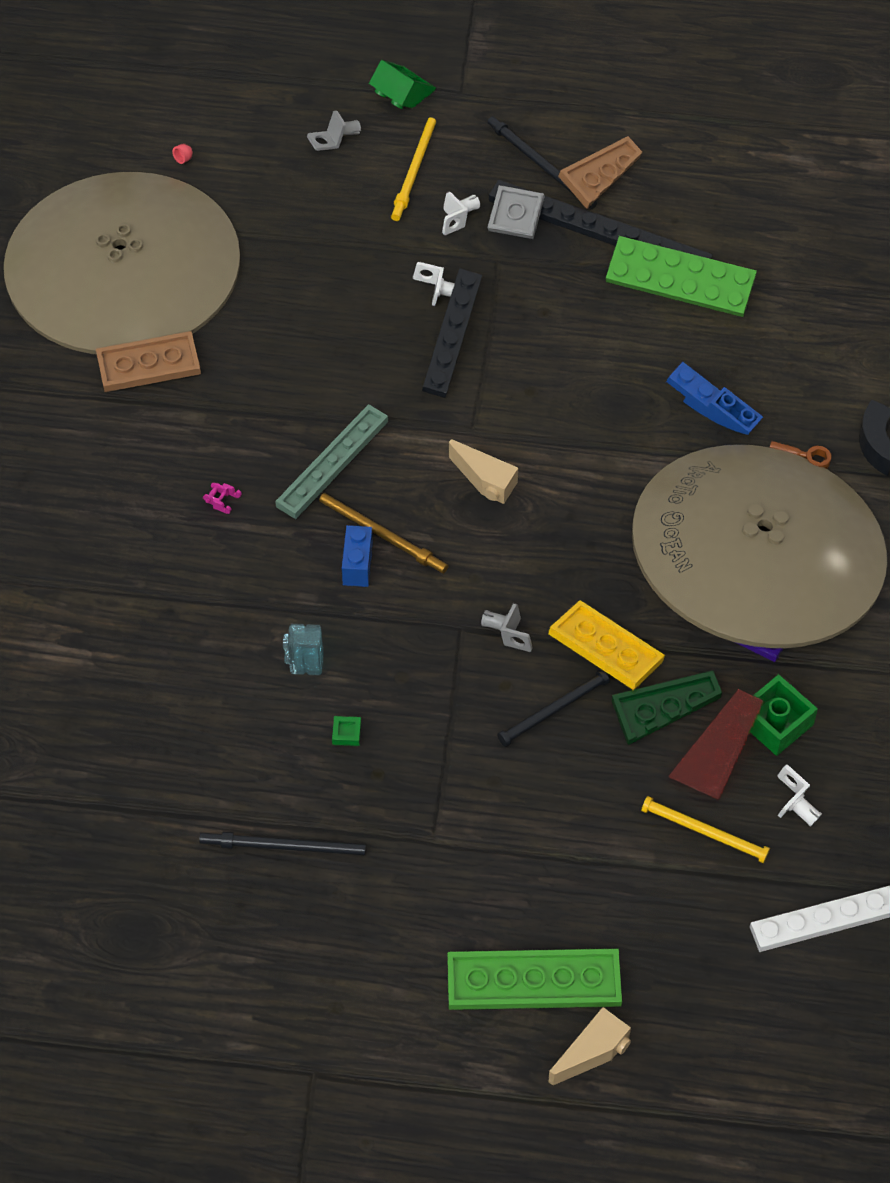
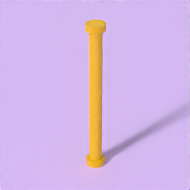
[641,796,770,863]

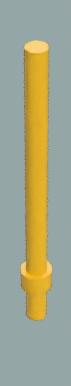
[391,118,436,221]

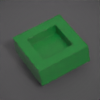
[332,716,361,746]

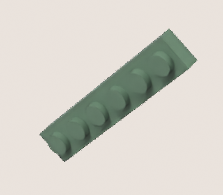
[275,404,388,519]

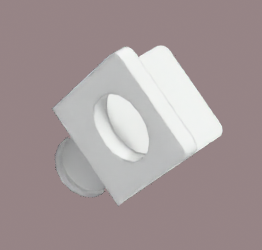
[442,192,480,235]
[413,262,455,306]
[778,765,822,827]

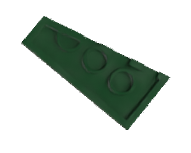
[611,671,722,745]

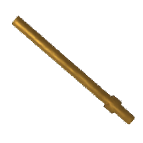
[319,493,448,574]

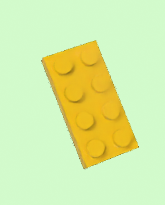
[548,600,665,690]

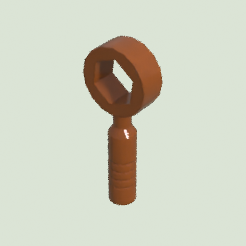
[770,441,831,469]

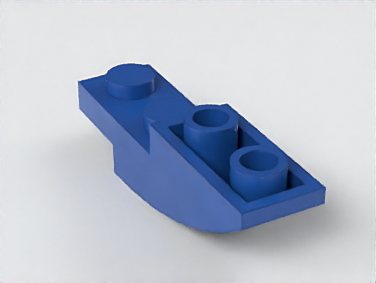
[666,362,763,435]

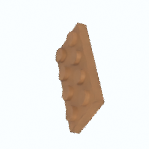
[96,331,201,392]

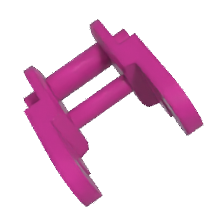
[203,483,242,514]

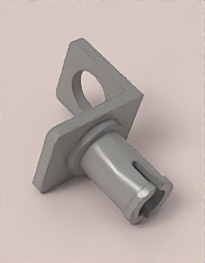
[307,111,361,151]
[481,604,533,652]

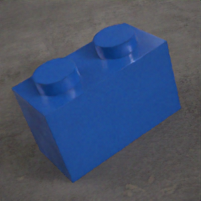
[342,525,373,587]

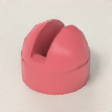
[172,144,193,164]

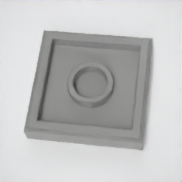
[487,185,545,239]

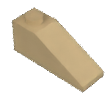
[449,439,518,504]
[548,1007,631,1085]

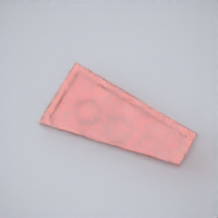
[668,689,764,800]

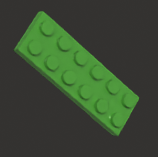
[606,236,757,317]
[448,949,622,1010]

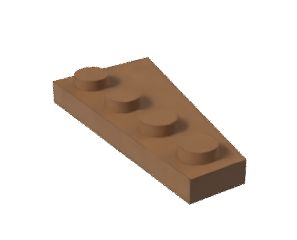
[558,136,642,209]

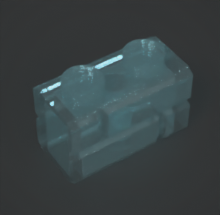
[283,624,324,675]

